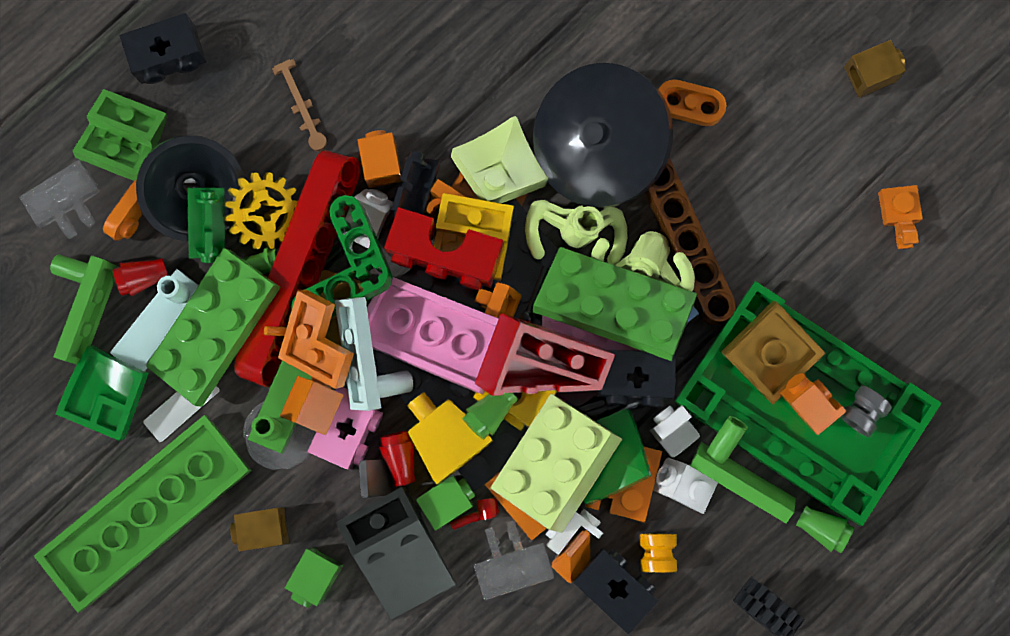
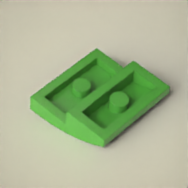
[73,89,167,181]

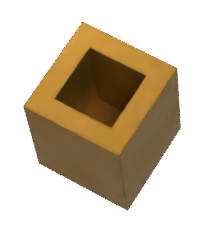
[844,40,906,98]
[230,507,289,552]

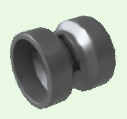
[840,386,892,437]

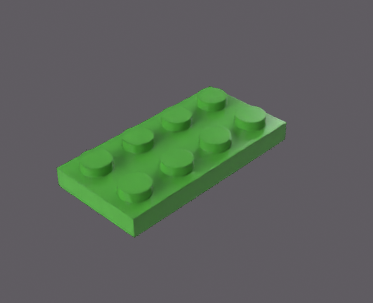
[533,247,697,361]
[146,248,281,407]

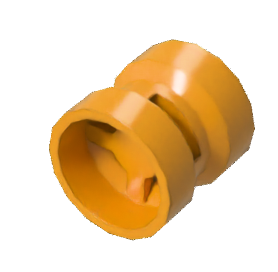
[640,534,677,572]

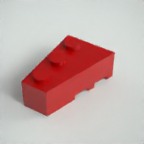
[475,313,615,396]

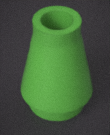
[462,393,518,440]
[796,506,855,553]

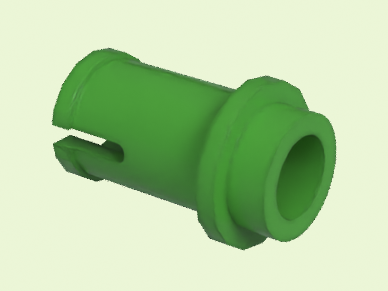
[242,247,278,274]

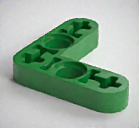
[291,195,393,317]

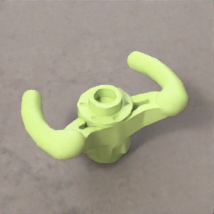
[525,200,628,265]
[591,231,695,292]

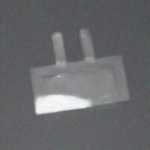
[19,160,101,239]
[473,521,554,600]

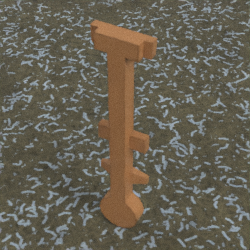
[272,59,327,152]

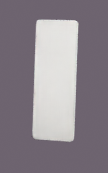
[143,386,219,442]

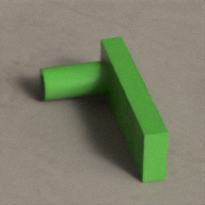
[50,254,118,365]
[247,361,312,454]
[690,416,796,524]

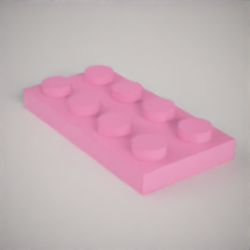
[367,277,498,395]

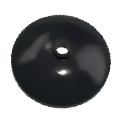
[136,135,245,241]

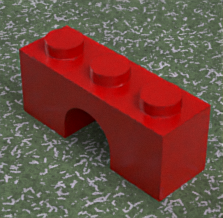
[384,207,504,290]

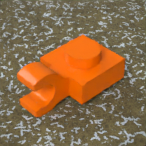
[878,185,923,250]

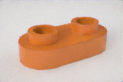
[658,80,726,126]
[103,180,143,241]

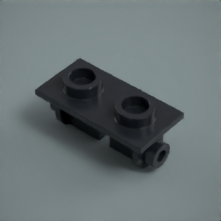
[389,151,441,223]

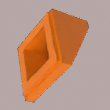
[551,530,590,583]

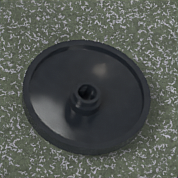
[533,63,673,207]

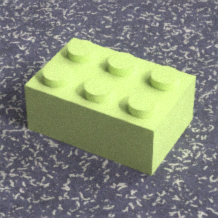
[491,394,622,533]

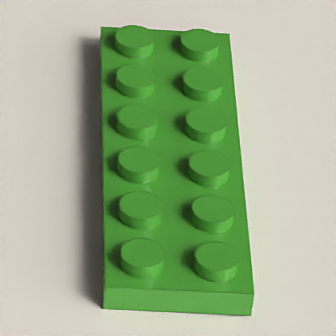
[34,415,252,613]

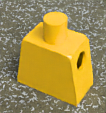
[407,392,494,484]

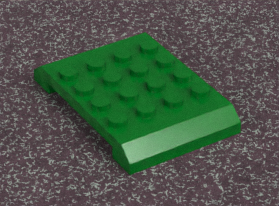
[674,281,941,526]

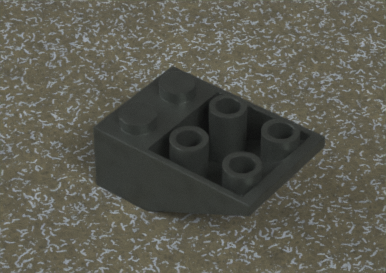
[336,487,456,620]

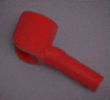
[450,498,499,530]

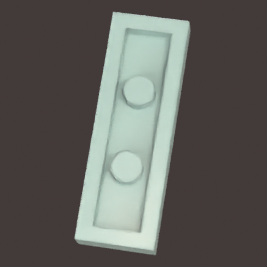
[110,269,199,371]
[335,297,413,411]

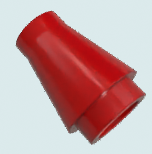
[112,258,168,297]
[379,431,416,486]

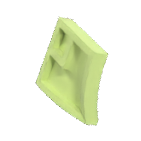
[451,116,548,204]

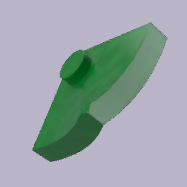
[55,345,149,441]
[584,408,651,505]

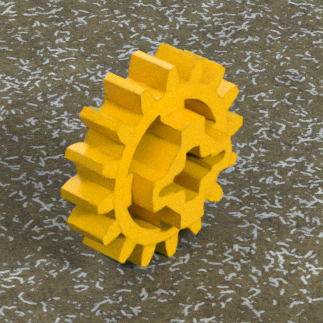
[223,172,298,249]

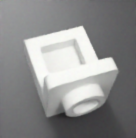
[345,189,394,248]
[650,405,700,457]
[653,458,718,514]
[545,509,603,555]

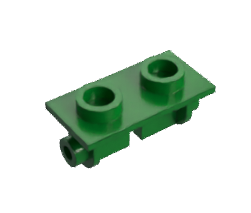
[188,188,225,263]

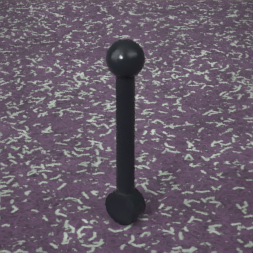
[519,254,554,323]

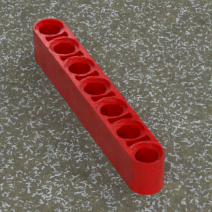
[234,150,361,387]

